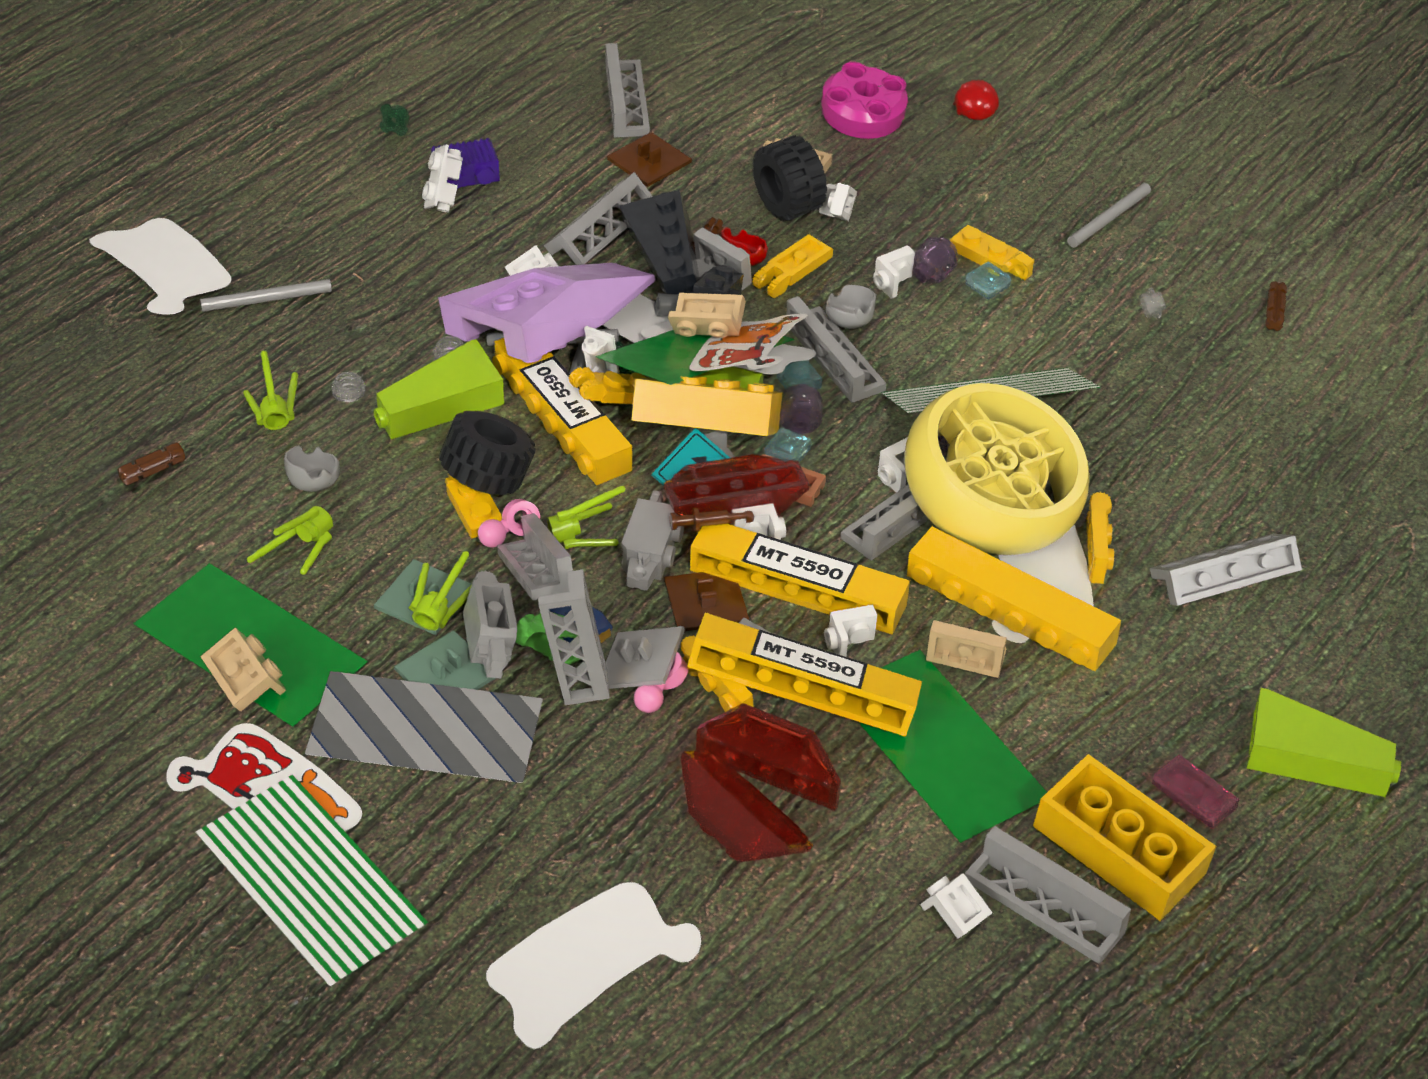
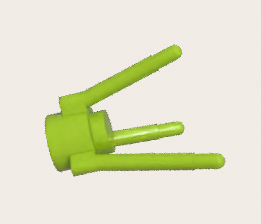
[243,351,298,430]
[547,486,626,550]
[247,506,333,575]
[409,551,472,631]

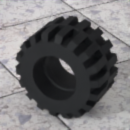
[753,135,827,221]
[439,410,536,495]

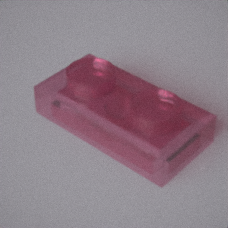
[1152,754,1240,829]

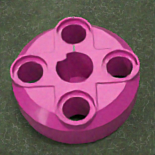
[821,62,908,139]

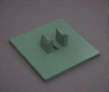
[374,559,472,635]
[394,630,496,690]

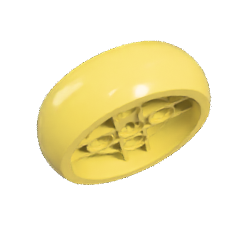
[905,383,1090,555]

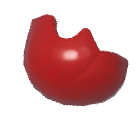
[953,80,999,121]
[720,227,768,267]

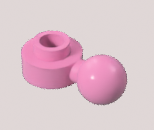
[478,499,540,548]
[634,652,688,713]

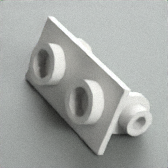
[422,145,463,213]
[582,326,620,374]

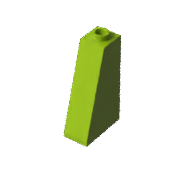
[374,339,504,440]
[1247,688,1401,797]

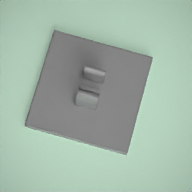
[606,626,685,689]

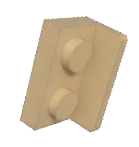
[926,620,1007,678]
[201,628,286,712]

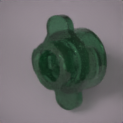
[380,104,410,136]

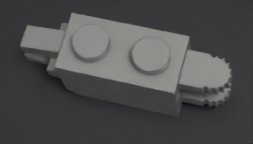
[621,490,684,591]
[463,570,517,679]

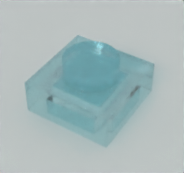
[965,261,1011,300]
[777,360,822,398]
[765,427,811,466]

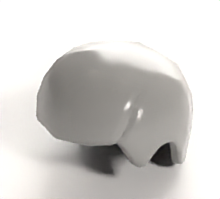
[826,285,877,329]
[284,445,340,492]

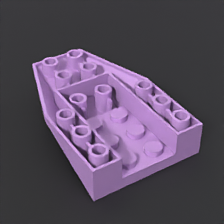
[438,263,655,363]

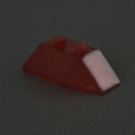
[663,454,810,529]
[696,703,841,811]
[680,749,814,862]

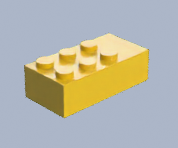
[632,376,783,436]
[1033,754,1217,921]

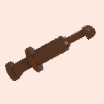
[669,508,754,532]

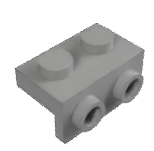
[694,227,752,291]

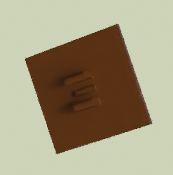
[607,132,692,187]
[664,572,750,631]

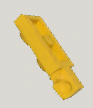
[949,225,1034,280]
[445,474,502,539]

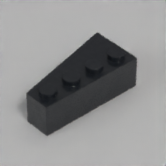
[619,189,700,294]

